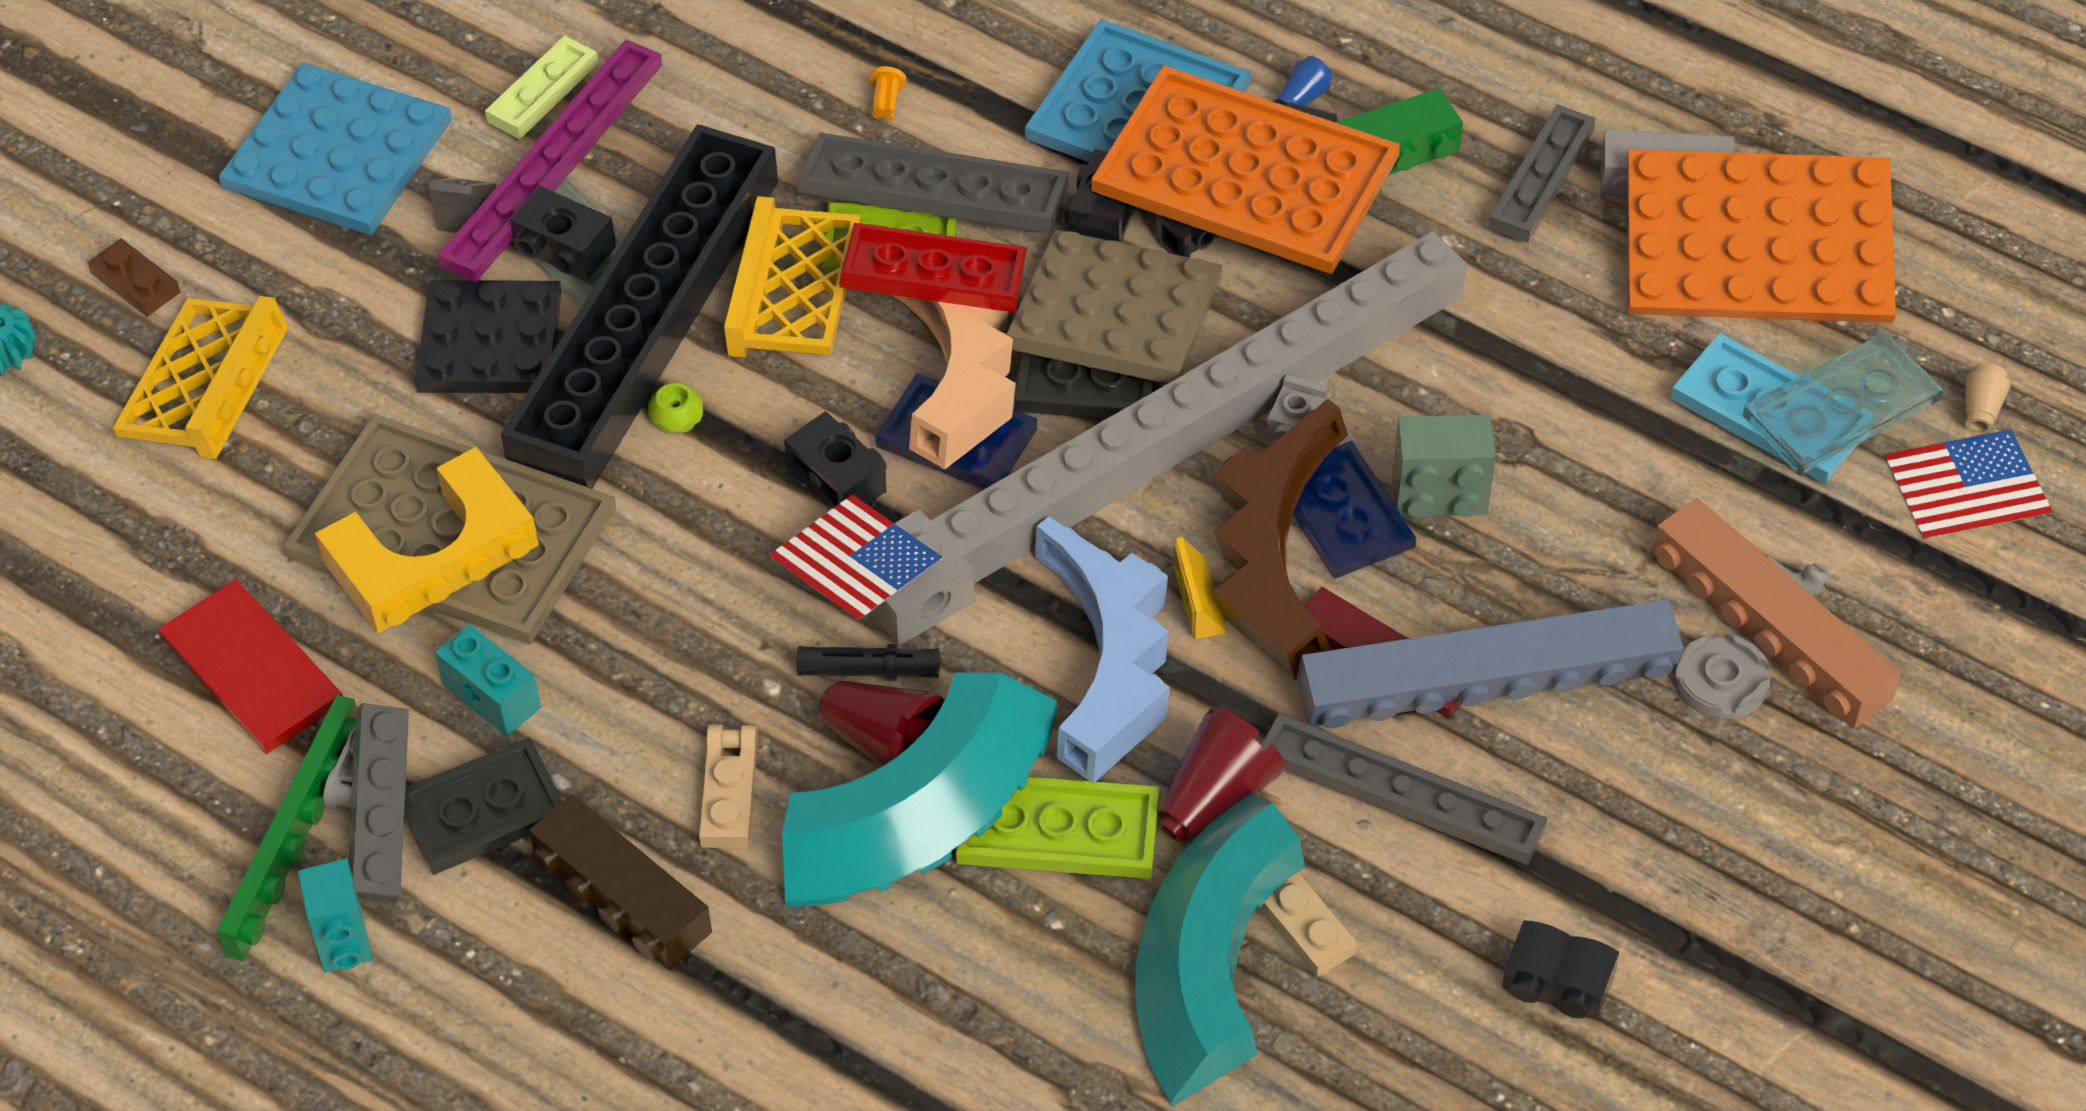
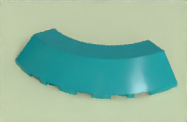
[782,673,1058,907]
[1135,792,1305,1106]

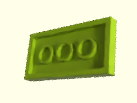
[956,777,1160,879]

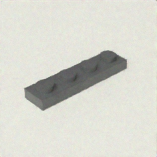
[1488,104,1596,243]
[349,703,409,901]

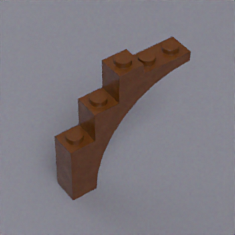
[1214,399,1348,680]

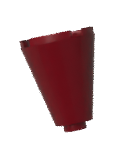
[819,681,945,768]
[1156,707,1286,842]

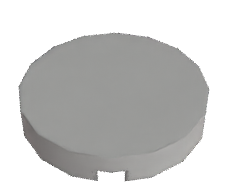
[1675,634,1771,720]

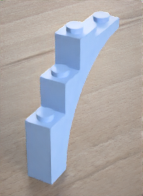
[1035,516,1170,784]

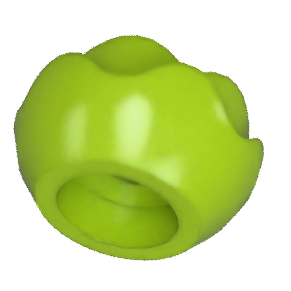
[648,383,703,433]

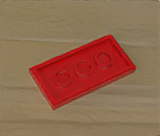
[839,223,1027,313]
[158,579,343,755]

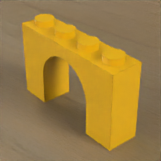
[315,447,539,634]

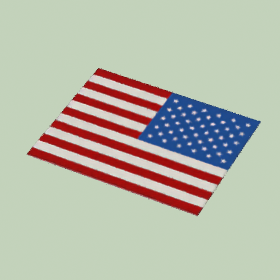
[1884,429,2053,539]
[769,495,943,620]

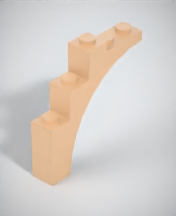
[892,295,1016,469]

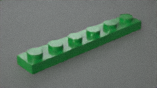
[216,695,357,962]

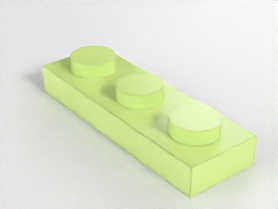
[485,35,599,139]

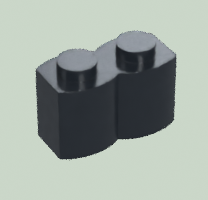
[1502,921,1619,1019]

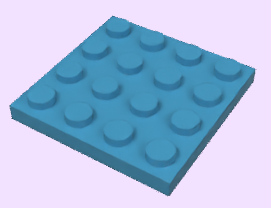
[1025,19,1251,162]
[219,62,452,236]

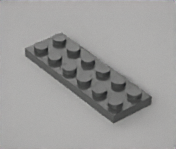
[798,132,1069,233]

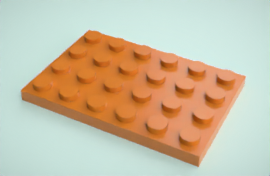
[1091,65,1400,274]
[1626,149,1896,323]

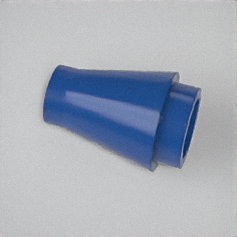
[1274,56,1333,106]

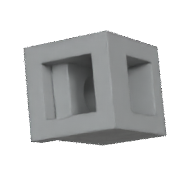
[1266,374,1329,442]

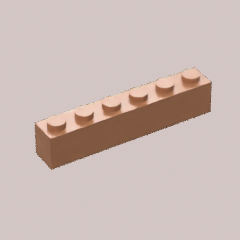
[1652,498,1902,729]

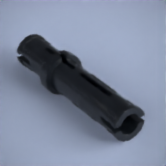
[796,644,941,681]

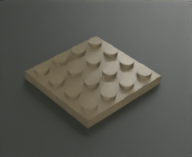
[1006,229,1223,384]

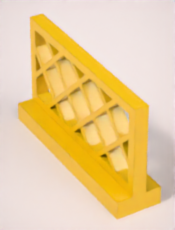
[724,196,861,358]
[112,296,289,459]

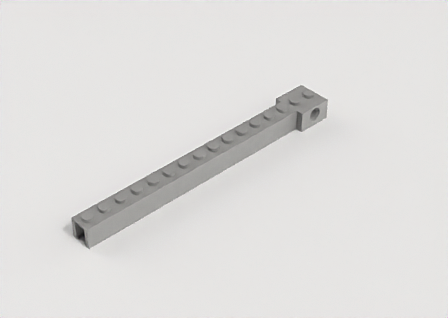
[869,231,1467,647]

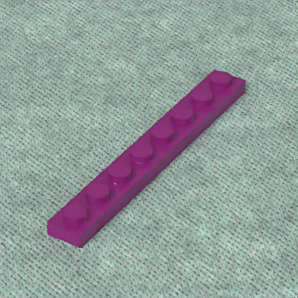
[438,39,662,282]

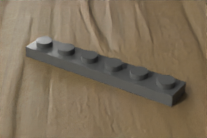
[1262,714,1548,865]

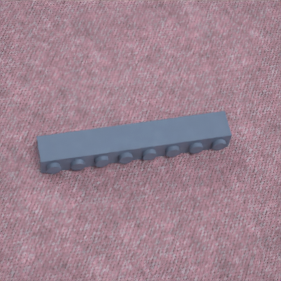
[1297,599,1684,728]

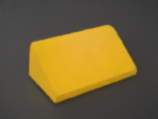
[1173,537,1227,639]

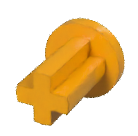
[869,66,907,121]

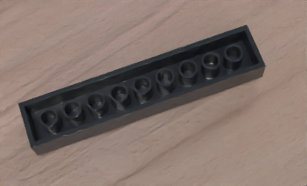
[501,124,778,489]

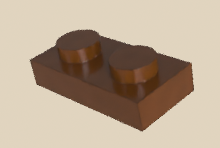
[88,238,181,317]

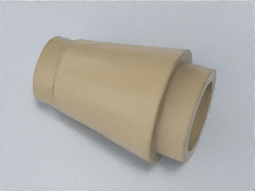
[1965,363,2011,433]

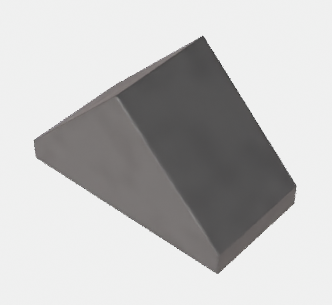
[429,177,497,233]

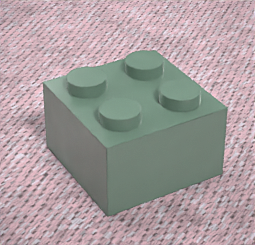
[1392,415,1496,518]

